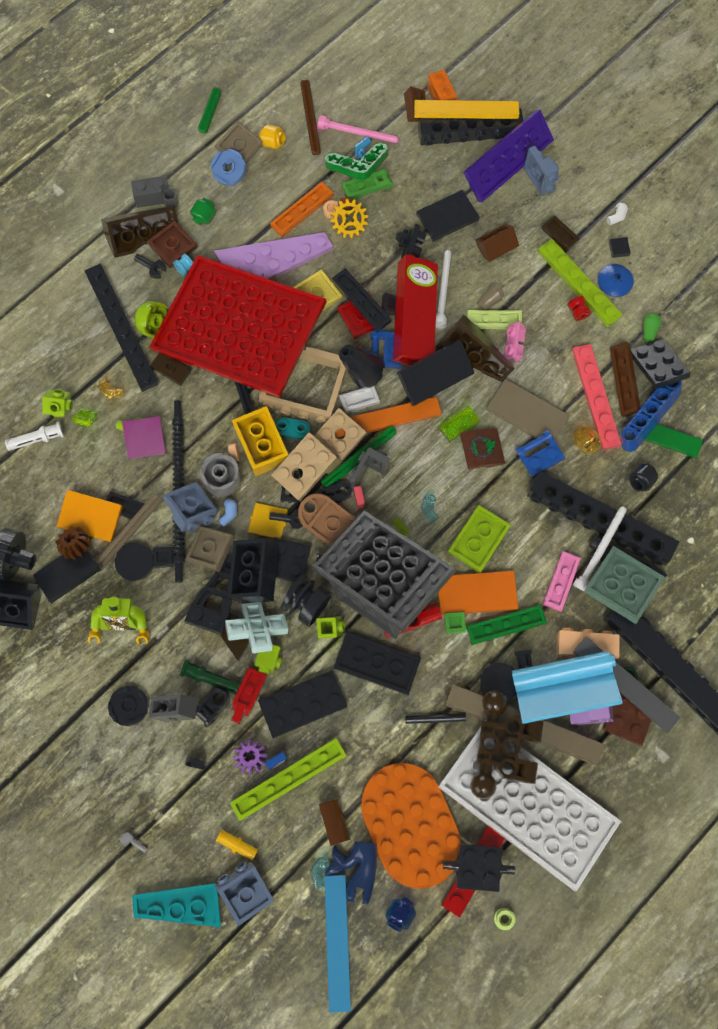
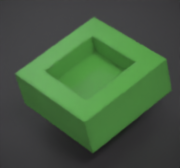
[444,612,466,634]

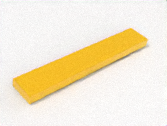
[414,100,519,119]

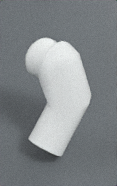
[607,202,628,225]

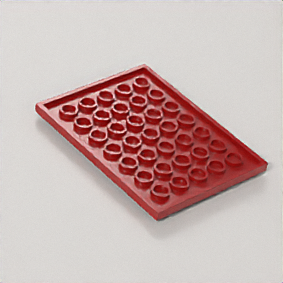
[149,255,327,398]

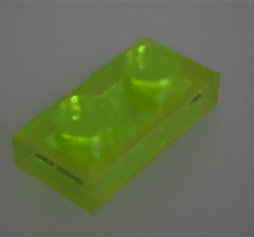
[438,406,480,443]

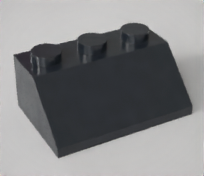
[0,579,40,630]

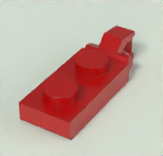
[231,667,268,725]

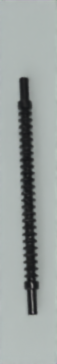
[172,400,185,583]

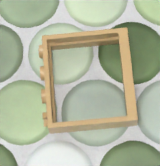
[259,347,347,424]

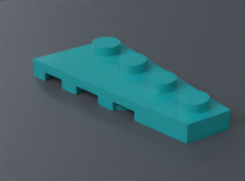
[132,883,222,928]

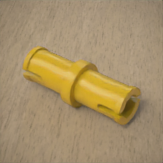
[216,829,258,861]

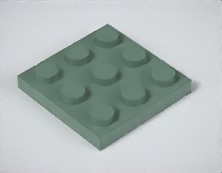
[584,546,665,624]

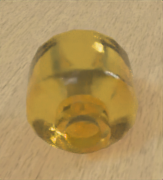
[573,426,601,454]

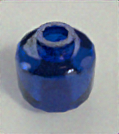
[385,897,416,932]

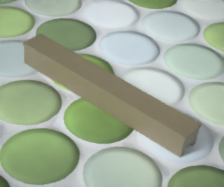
[444,684,606,765]

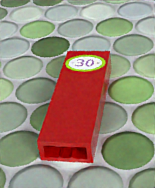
[393,255,438,365]

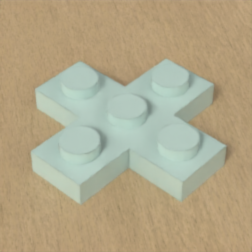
[225,602,288,653]

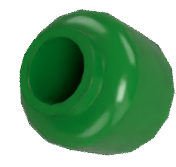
[190,198,216,226]

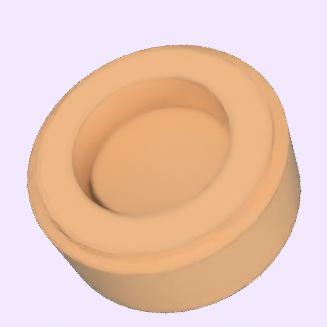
[323,200,340,219]
[228,443,240,462]

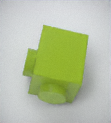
[316,615,345,638]
[255,645,283,675]

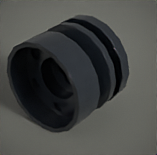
[281,574,332,627]

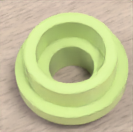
[494,908,515,930]

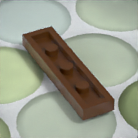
[610,342,641,417]

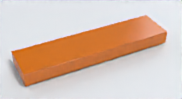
[270,182,334,237]

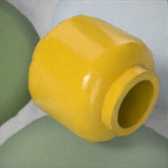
[259,125,286,150]

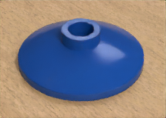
[598,264,634,297]

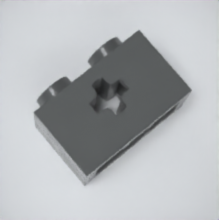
[149,694,197,722]

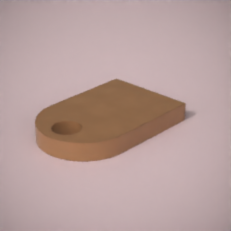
[298,494,356,547]

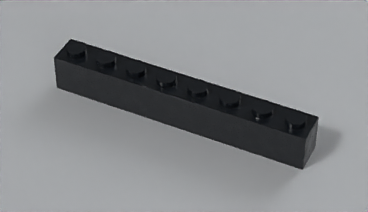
[604,610,718,735]

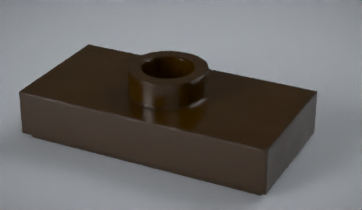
[541,215,580,252]
[150,353,191,386]

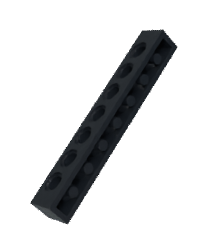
[527,471,680,566]

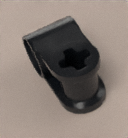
[196,689,230,728]

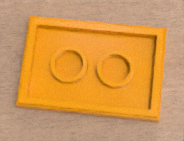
[56,490,123,542]

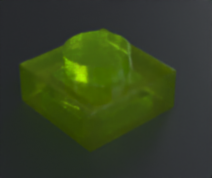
[72,408,98,427]

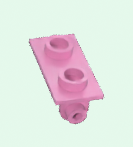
[504,321,526,362]

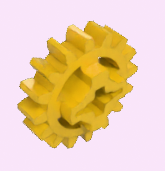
[330,199,368,239]

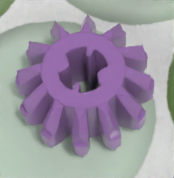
[233,739,268,775]

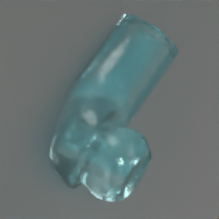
[421,494,439,523]
[310,857,330,890]

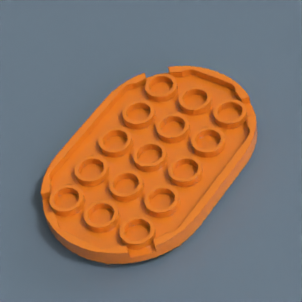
[361,763,461,889]

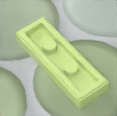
[467,310,522,330]

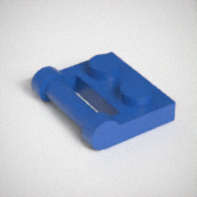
[370,331,402,369]
[515,430,565,478]

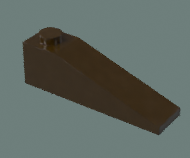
[101,206,178,258]
[436,314,515,382]

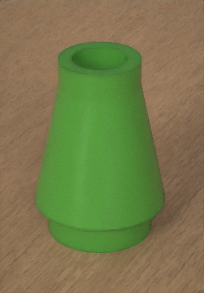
[643,314,662,343]

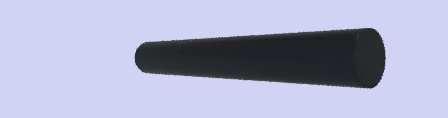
[405,713,466,724]

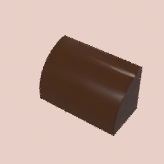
[475,224,519,262]
[319,799,351,846]

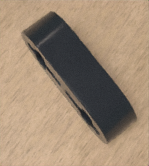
[318,482,352,503]

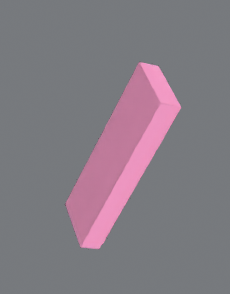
[543,551,581,612]

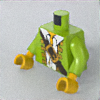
[88,597,151,645]

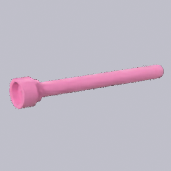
[317,115,399,143]

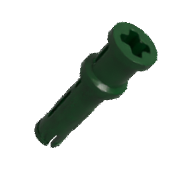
[180,659,241,695]

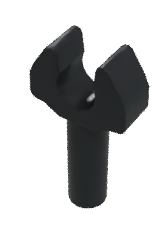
[134,254,166,279]
[269,509,303,530]

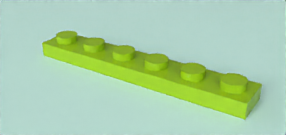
[537,239,623,328]
[230,738,347,821]

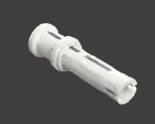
[5,421,65,451]

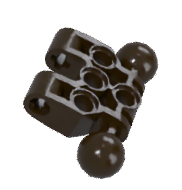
[470,690,544,799]

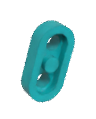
[274,418,311,440]

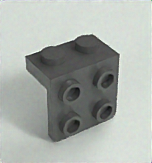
[349,448,389,491]

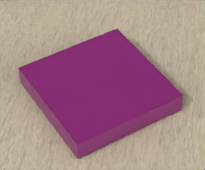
[122,416,166,459]

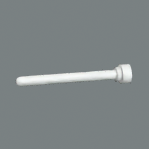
[436,250,451,329]
[573,506,627,591]

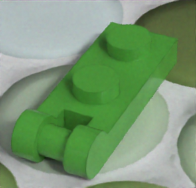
[342,169,393,199]

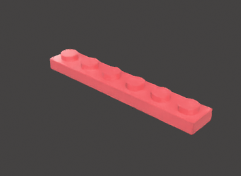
[572,344,621,451]

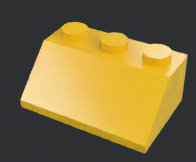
[232,406,288,477]

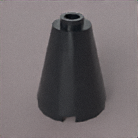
[339,344,385,388]

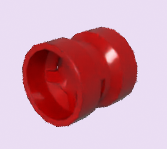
[567,296,592,321]

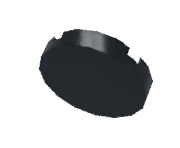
[115,543,153,582]
[480,662,517,701]
[108,686,149,727]

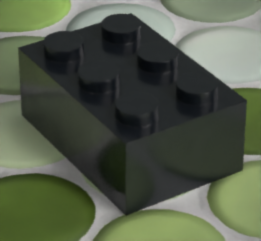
[228,538,279,603]

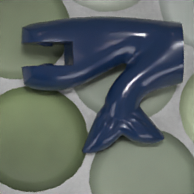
[326,841,377,904]

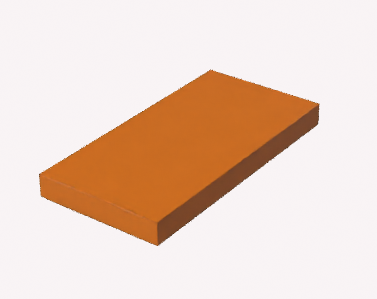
[438,571,518,616]

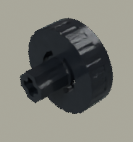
[0,528,37,581]

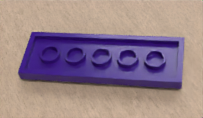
[463,110,554,202]

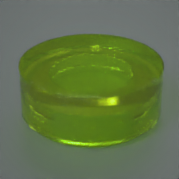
[392,517,409,536]

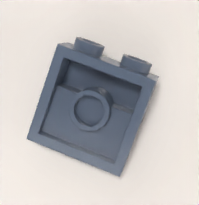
[524,146,559,196]
[163,482,217,532]
[214,862,274,926]

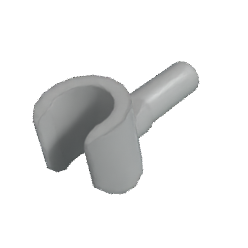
[119,832,148,853]

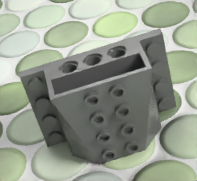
[313,511,456,639]

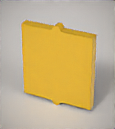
[248,503,288,539]

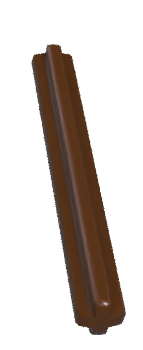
[300,79,321,156]

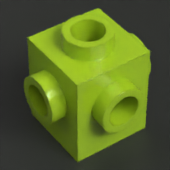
[42,389,73,418]

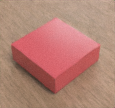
[354,486,365,510]

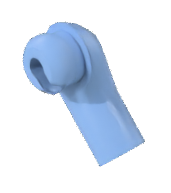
[218,498,237,527]

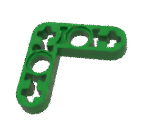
[325,143,388,180]

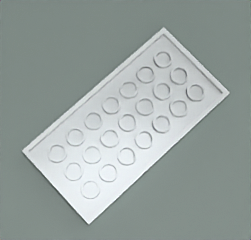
[438,720,621,891]

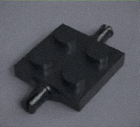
[443,844,515,892]

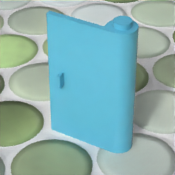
[512,651,623,724]

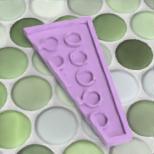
[214,232,333,278]

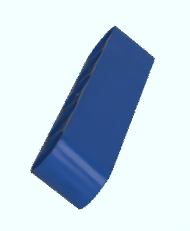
[621,380,682,452]

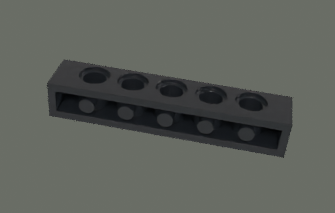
[418,108,524,146]

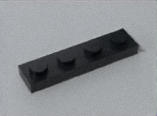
[331,268,392,333]

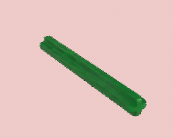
[321,426,397,488]

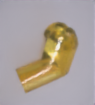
[98,379,124,398]

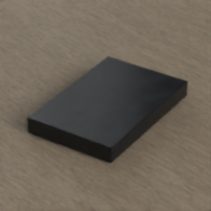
[416,190,480,242]
[33,551,101,604]

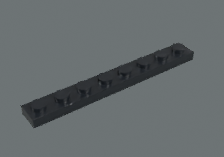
[84,263,159,392]

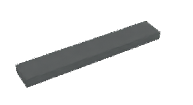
[573,636,681,733]

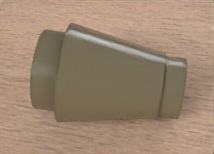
[477,285,505,310]

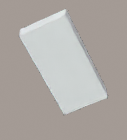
[339,386,380,414]

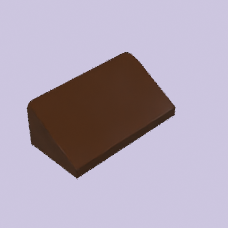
[404,86,426,122]

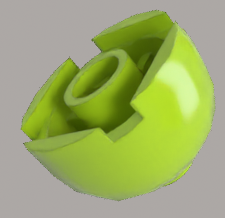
[134,301,168,339]

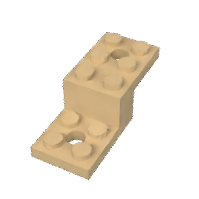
[271,408,367,501]

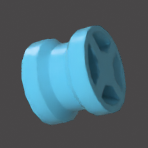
[173,253,193,277]

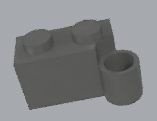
[131,176,179,208]

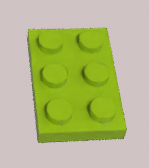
[448,505,511,573]

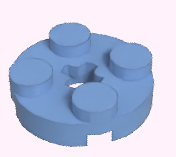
[211,149,247,187]

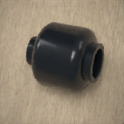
[629,463,658,492]

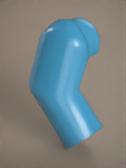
[354,137,372,160]

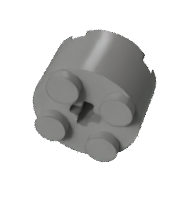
[200,453,241,497]

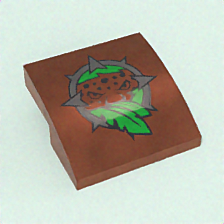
[460,428,505,470]

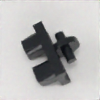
[396,224,427,258]

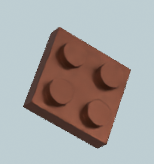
[147,220,198,269]
[603,693,651,746]

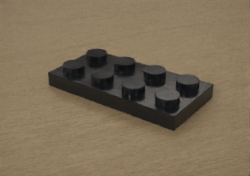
[258,670,347,739]

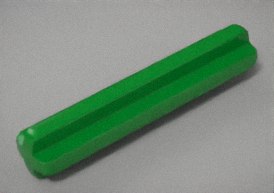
[198,87,221,134]

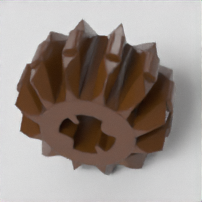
[55,526,91,560]

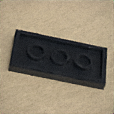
[397,340,474,406]
[333,631,421,696]

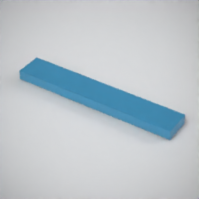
[324,875,351,1013]

